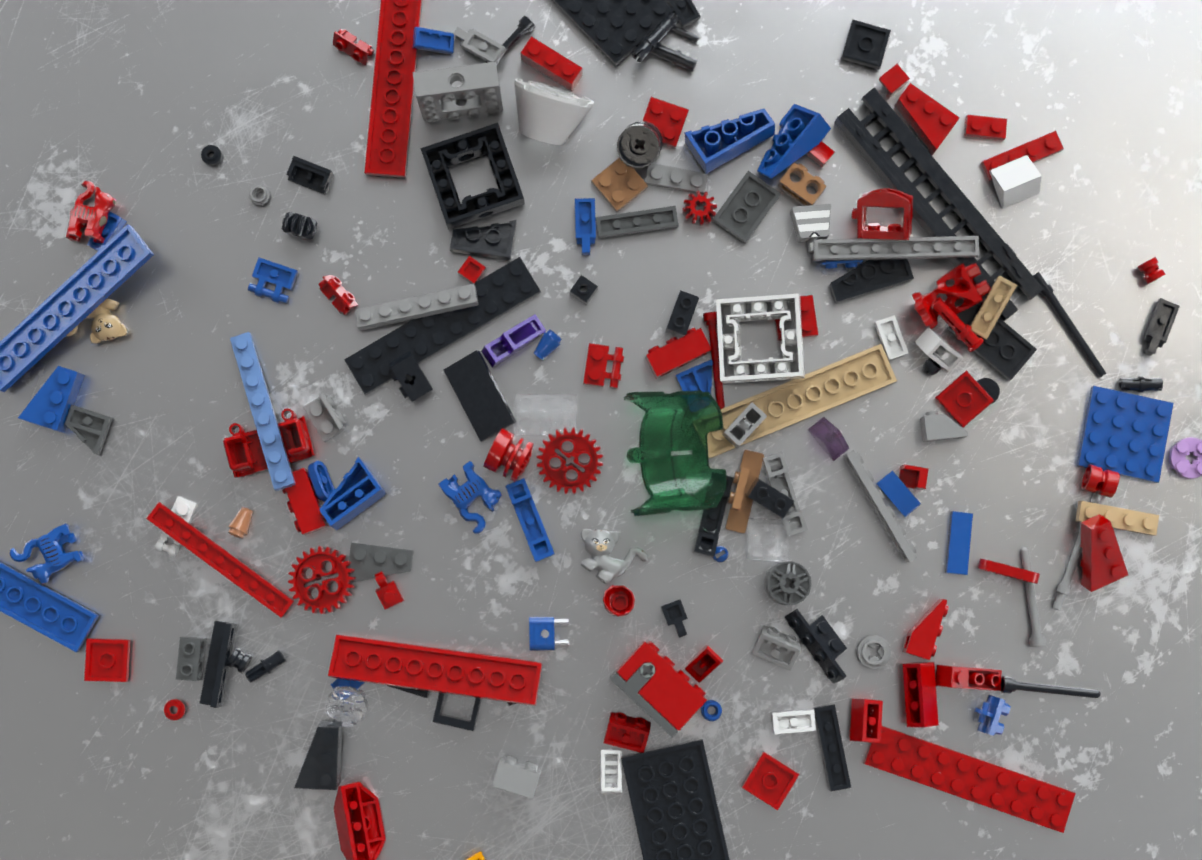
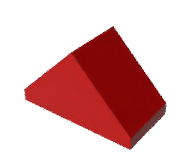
[685,645,723,683]

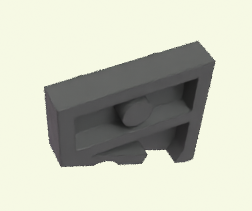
[65,405,113,455]

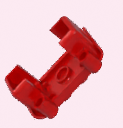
[223,408,315,478]

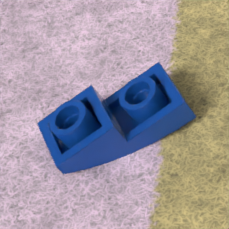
[877,470,921,517]

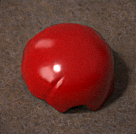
[603,585,635,617]

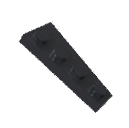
[830,259,914,303]

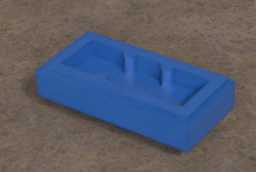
[413,27,454,55]

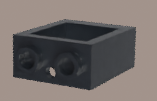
[433,693,482,731]

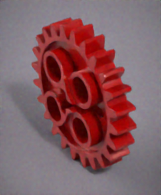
[536,427,603,494]
[288,546,356,614]

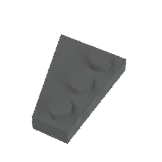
[348,543,413,583]

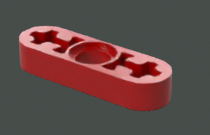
[978,558,1040,584]

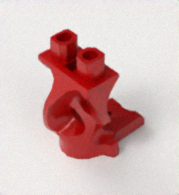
[912,263,991,329]

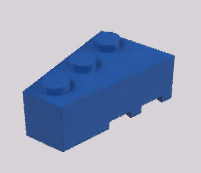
[18,366,85,433]
[319,457,387,531]

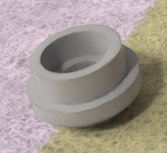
[249,185,270,206]

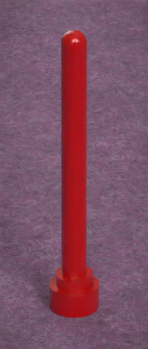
[703,312,725,410]

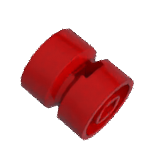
[1081,464,1120,498]

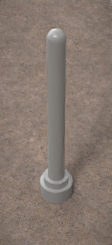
[1020,547,1047,647]

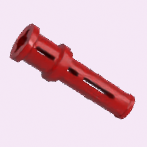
[931,297,984,352]

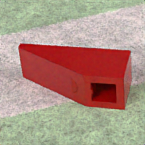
[902,599,949,660]
[936,665,1002,691]

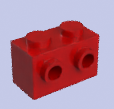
[850,699,883,743]

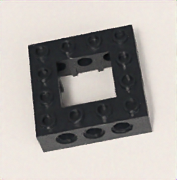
[420,123,525,230]

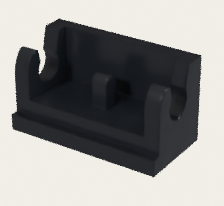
[287,156,334,195]

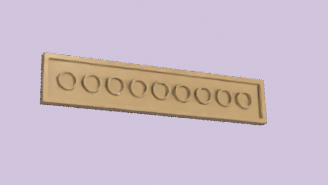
[693,344,897,459]

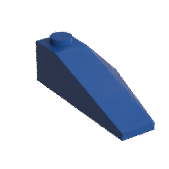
[757,104,831,179]

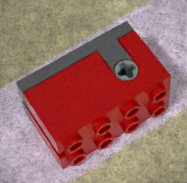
[610,641,707,738]

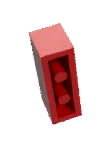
[520,36,583,92]
[645,327,712,379]
[282,468,329,535]
[903,662,939,727]

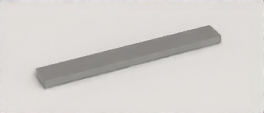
[813,236,979,261]

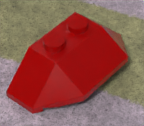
[333,782,386,860]

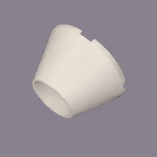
[514,79,594,145]

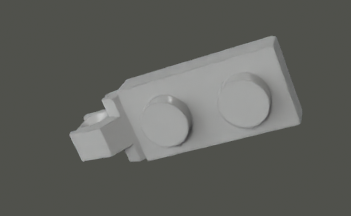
[453,27,507,65]

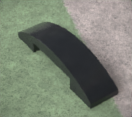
[694,472,734,557]

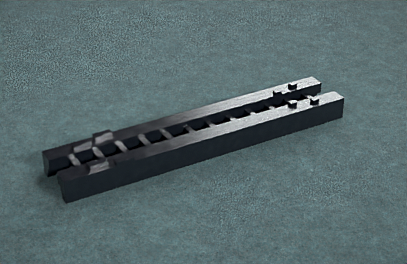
[834,87,1044,321]

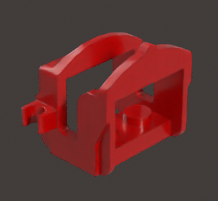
[852,188,913,240]

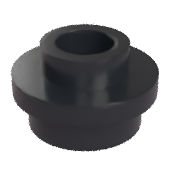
[201,145,222,165]

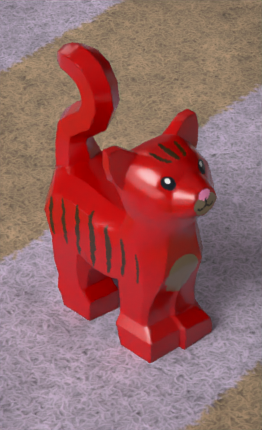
[66,181,117,243]

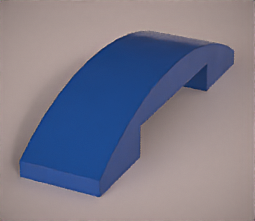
[505,478,555,562]

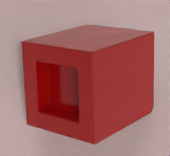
[879,64,910,99]
[899,464,929,490]

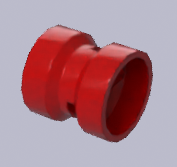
[1137,257,1166,284]

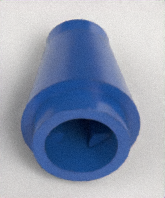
[533,329,562,360]

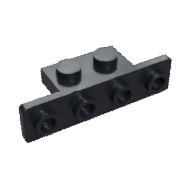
[785,609,847,684]

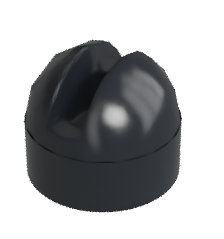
[923,358,941,375]

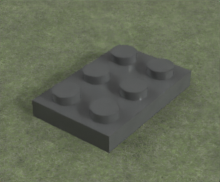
[712,171,781,243]

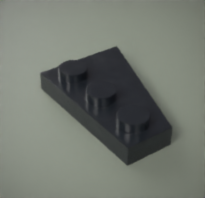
[450,220,517,260]

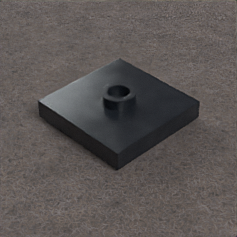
[841,19,891,70]

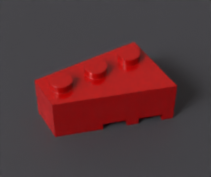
[894,83,960,155]
[1080,514,1128,592]

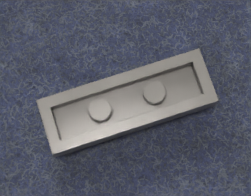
[645,163,708,195]

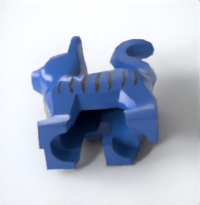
[438,461,502,534]
[10,524,85,584]

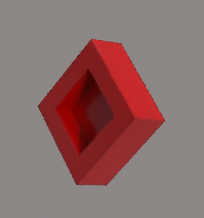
[458,256,486,284]

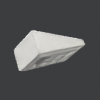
[601,750,622,795]

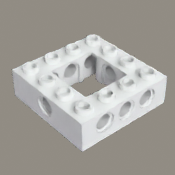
[716,293,805,384]

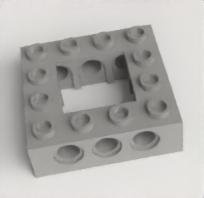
[413,61,503,122]

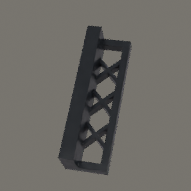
[199,621,237,708]

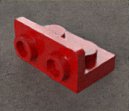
[603,712,651,753]

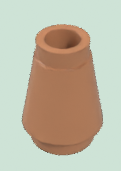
[228,507,253,539]

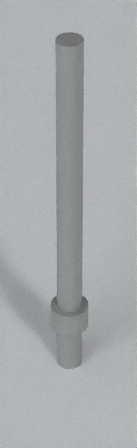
[1052,493,1102,611]

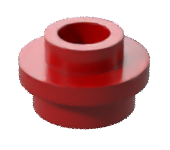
[164,699,186,720]

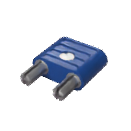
[529,617,569,651]

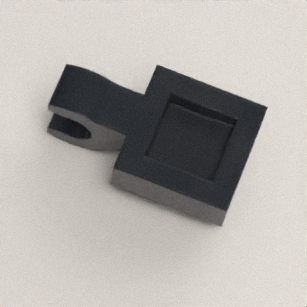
[661,599,688,638]

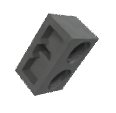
[176,637,207,681]

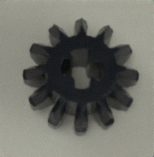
[282,212,318,240]

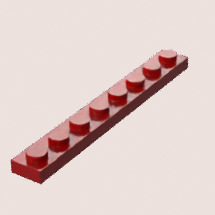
[146,502,294,618]

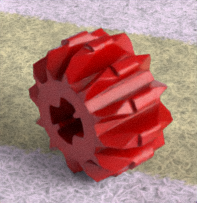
[682,191,717,226]

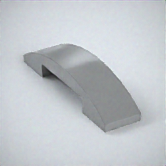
[762,452,808,536]

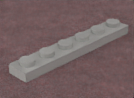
[355,284,478,331]
[844,450,917,562]

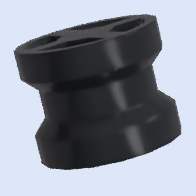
[227,647,252,674]

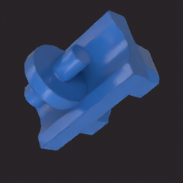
[974,695,1011,736]

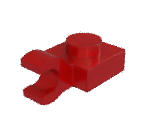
[375,571,404,610]

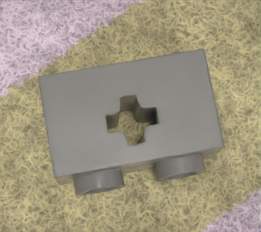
[722,402,767,448]

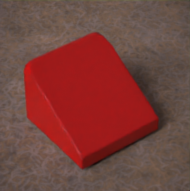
[807,141,835,167]

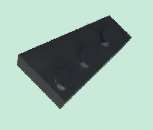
[294,720,343,790]

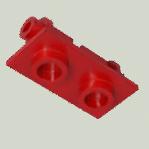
[332,29,374,66]
[318,275,358,315]

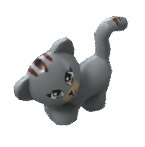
[581,528,648,584]

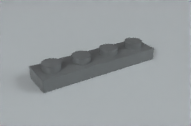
[596,206,679,239]

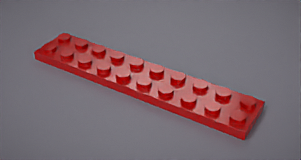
[364,0,422,178]
[328,635,542,706]
[863,726,1076,833]

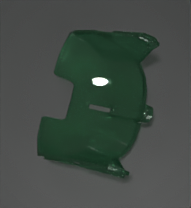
[624,391,727,516]

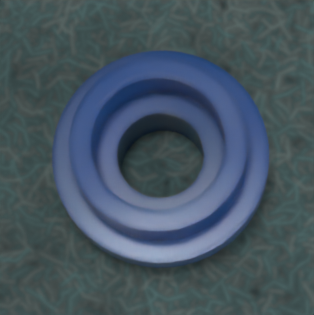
[701,700,722,721]

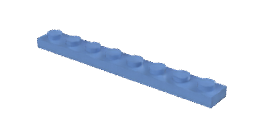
[230,332,296,491]

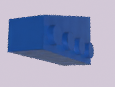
[684,108,775,174]

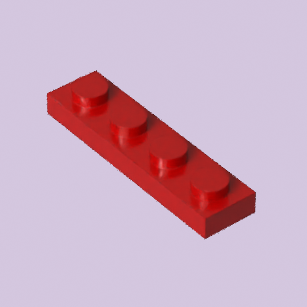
[981,131,1064,181]

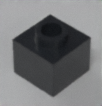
[570,275,598,305]

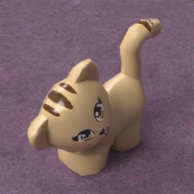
[67,298,127,344]

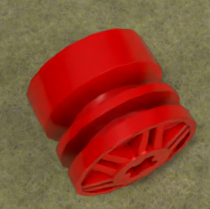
[483,428,534,482]

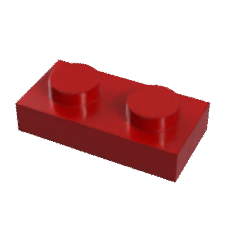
[964,114,1007,140]

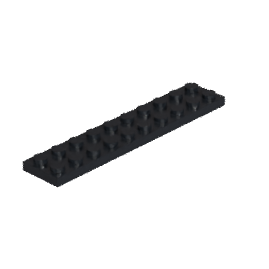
[344,257,541,395]

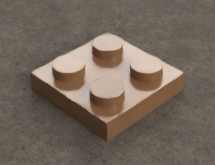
[591,157,648,212]

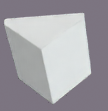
[989,155,1041,208]

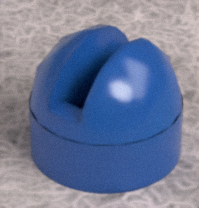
[712,546,728,563]

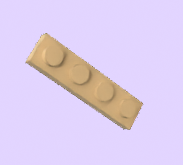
[1075,501,1159,536]

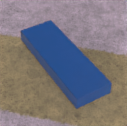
[946,511,973,575]

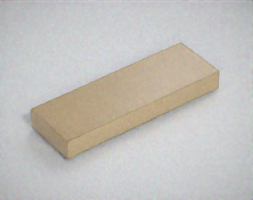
[970,275,1017,339]

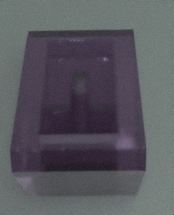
[808,417,850,461]

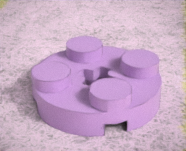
[1169,437,1202,479]

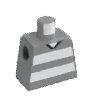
[790,204,831,253]

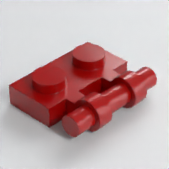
[583,343,624,389]

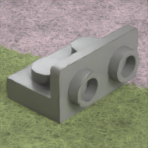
[303,393,346,442]
[752,625,802,671]

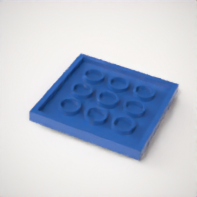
[1077,386,1174,483]

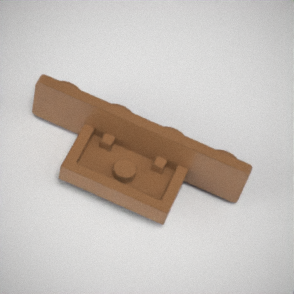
[725,450,764,534]

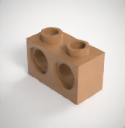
[778,162,826,206]

